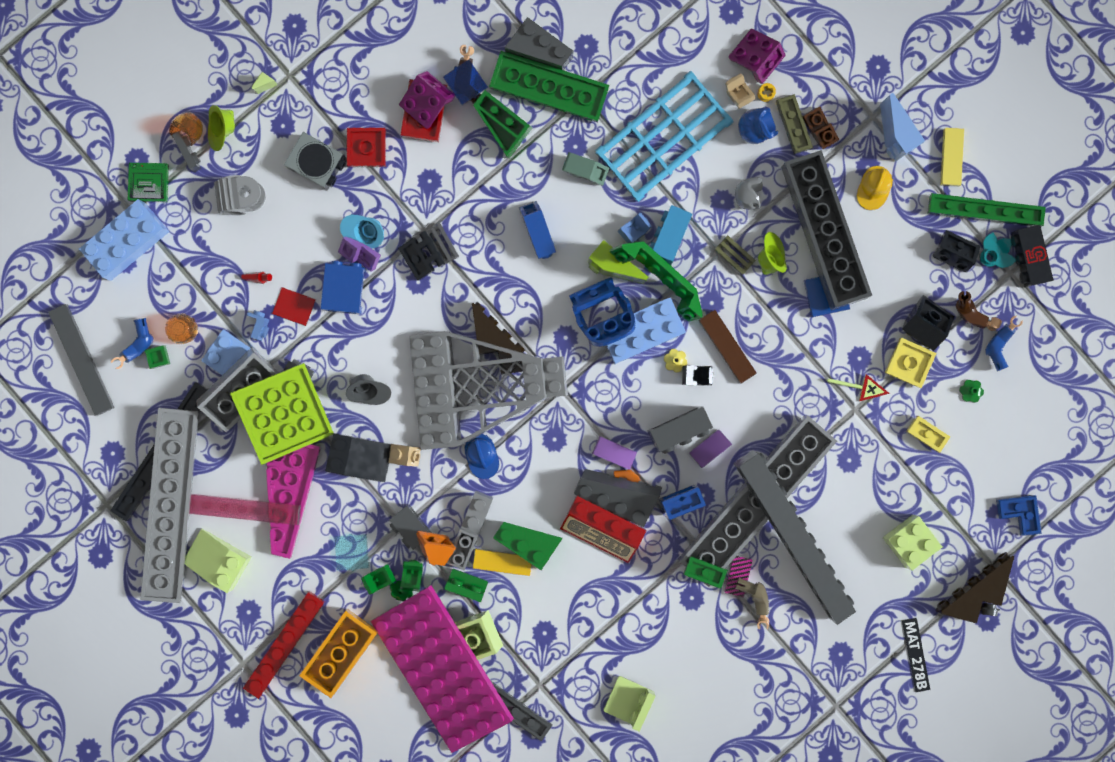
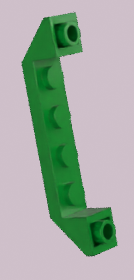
[609,241,703,322]

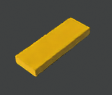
[473,549,531,576]

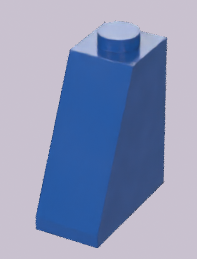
[519,201,556,259]

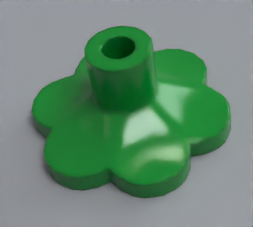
[959,380,984,403]
[390,580,413,601]

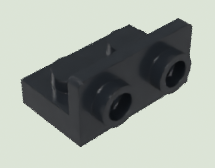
[933,230,981,272]

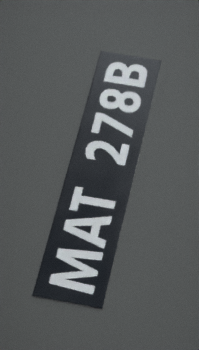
[902,618,931,693]

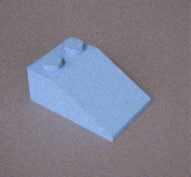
[880,93,925,162]

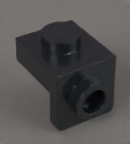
[682,365,714,386]

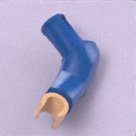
[985,316,1023,372]
[111,318,153,369]

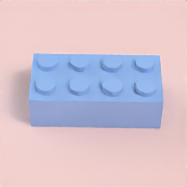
[79,199,169,281]
[606,297,686,365]

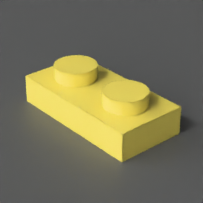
[906,416,950,453]

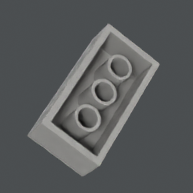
[196,347,279,432]

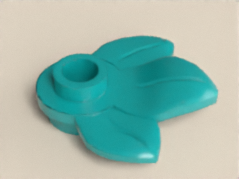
[980,233,1016,268]

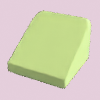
[252,72,278,94]

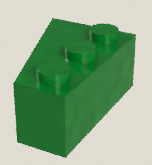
[473,90,533,158]
[493,522,563,570]

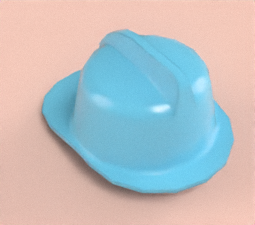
[340,214,384,248]

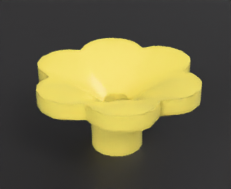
[664,349,687,373]

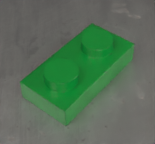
[683,556,728,589]

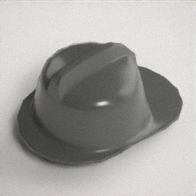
[346,374,392,405]

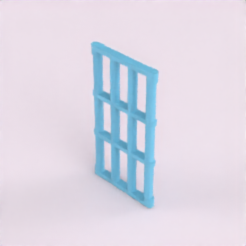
[595,71,734,202]

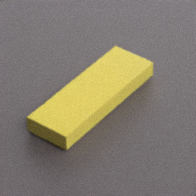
[940,128,964,187]

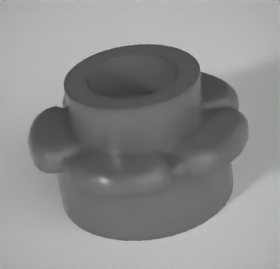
[981,603,1000,616]

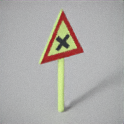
[827,374,890,401]

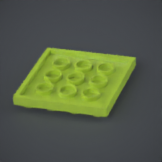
[230,363,334,465]

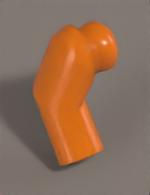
[614,469,641,483]

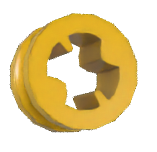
[757,83,776,102]

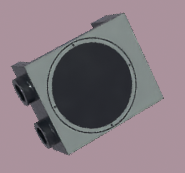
[284,132,346,190]

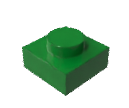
[145,345,170,369]

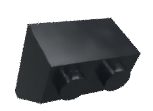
[902,295,955,351]

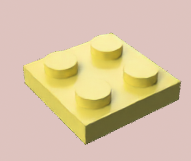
[885,338,937,388]

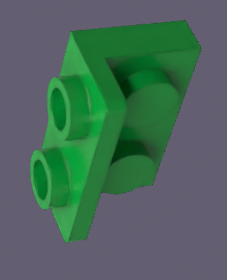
[444,569,488,602]

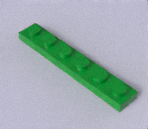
[928,193,1046,227]

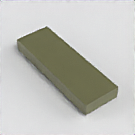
[776,94,813,155]

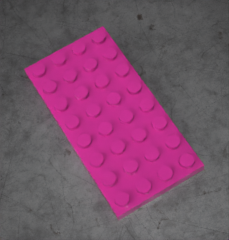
[370,585,514,753]

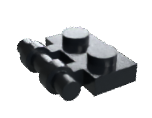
[398,231,445,281]

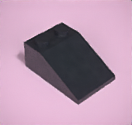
[325,433,391,482]

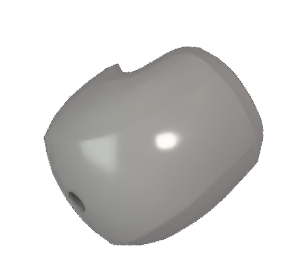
[735,177,763,210]

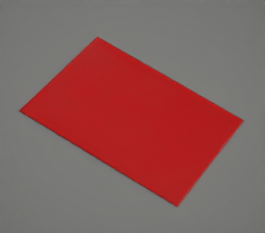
[272,287,316,326]

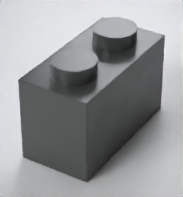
[389,504,432,550]

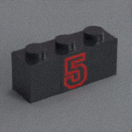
[1011,225,1054,288]

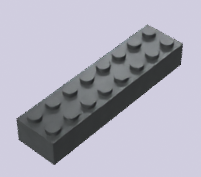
[781,150,872,311]

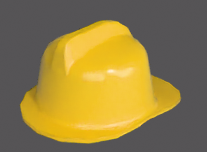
[857,166,893,210]

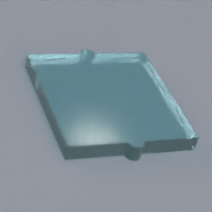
[335,534,369,571]

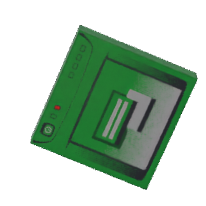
[128,162,169,202]

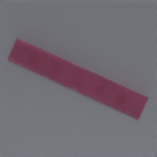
[189,494,301,525]

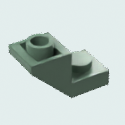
[562,152,609,186]

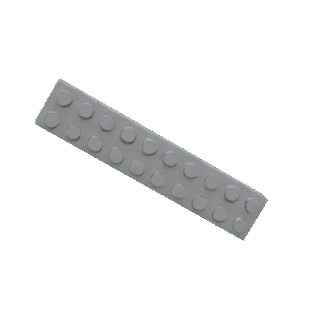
[678,415,837,587]

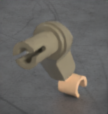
[735,577,770,630]

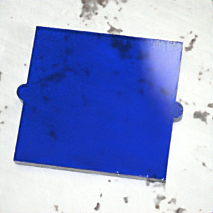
[443,59,488,105]

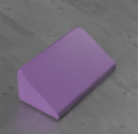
[689,429,732,468]

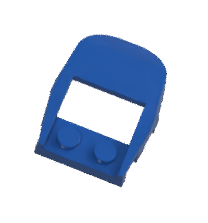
[569,277,636,347]

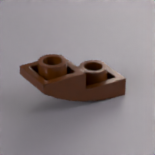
[802,106,839,149]

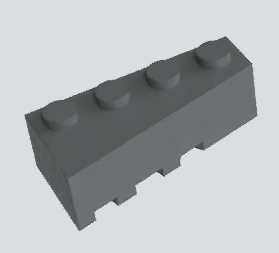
[574,469,662,527]

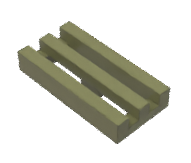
[714,235,756,275]

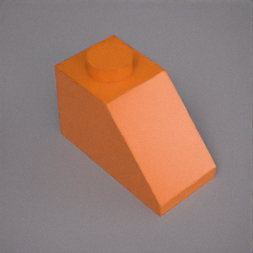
[416,531,456,566]

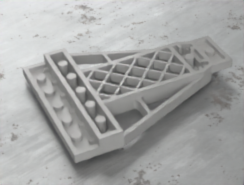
[409,331,568,450]

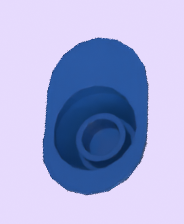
[464,434,499,479]

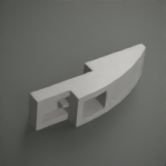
[447,491,493,570]

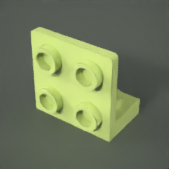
[604,676,655,732]

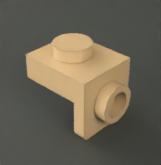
[725,74,755,109]
[389,444,421,466]

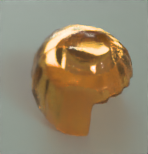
[169,112,203,146]
[165,313,198,344]

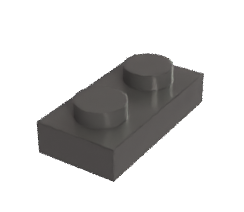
[172,131,201,172]

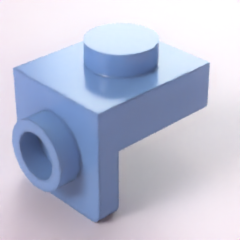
[618,213,652,243]
[247,310,270,341]

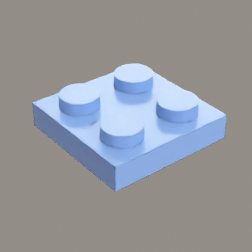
[201,329,251,375]

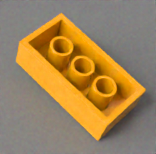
[299,609,378,698]

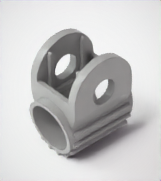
[214,175,266,215]

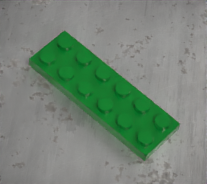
[489,51,610,123]

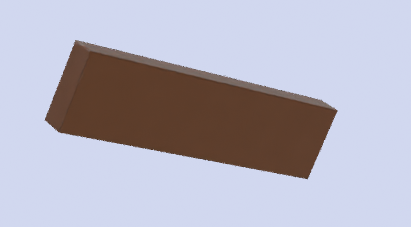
[698,310,757,384]

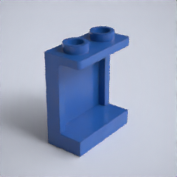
[320,261,366,315]

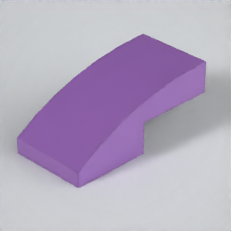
[338,236,381,272]
[592,436,637,470]

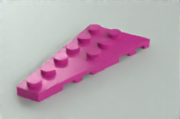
[266,444,321,559]

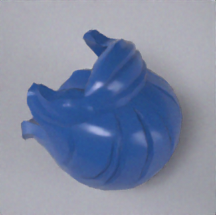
[738,106,778,144]

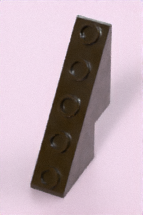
[472,301,525,375]
[936,552,1014,624]

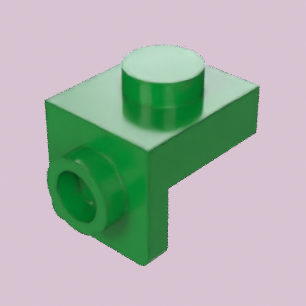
[400,560,423,592]
[361,564,396,595]

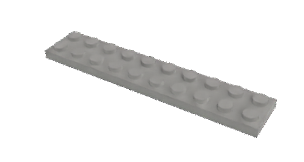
[140,407,199,603]

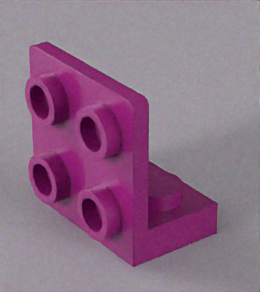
[729,29,786,84]
[399,71,456,129]

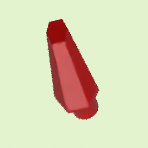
[241,272,272,284]

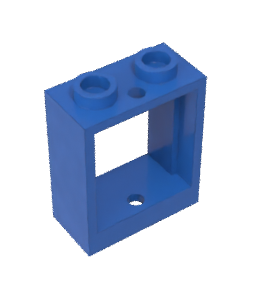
[658,485,706,520]

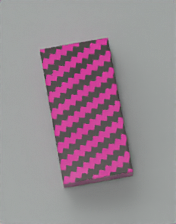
[724,556,753,597]

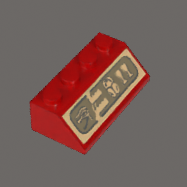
[560,495,647,563]

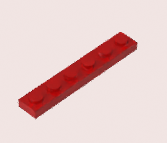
[243,591,325,699]

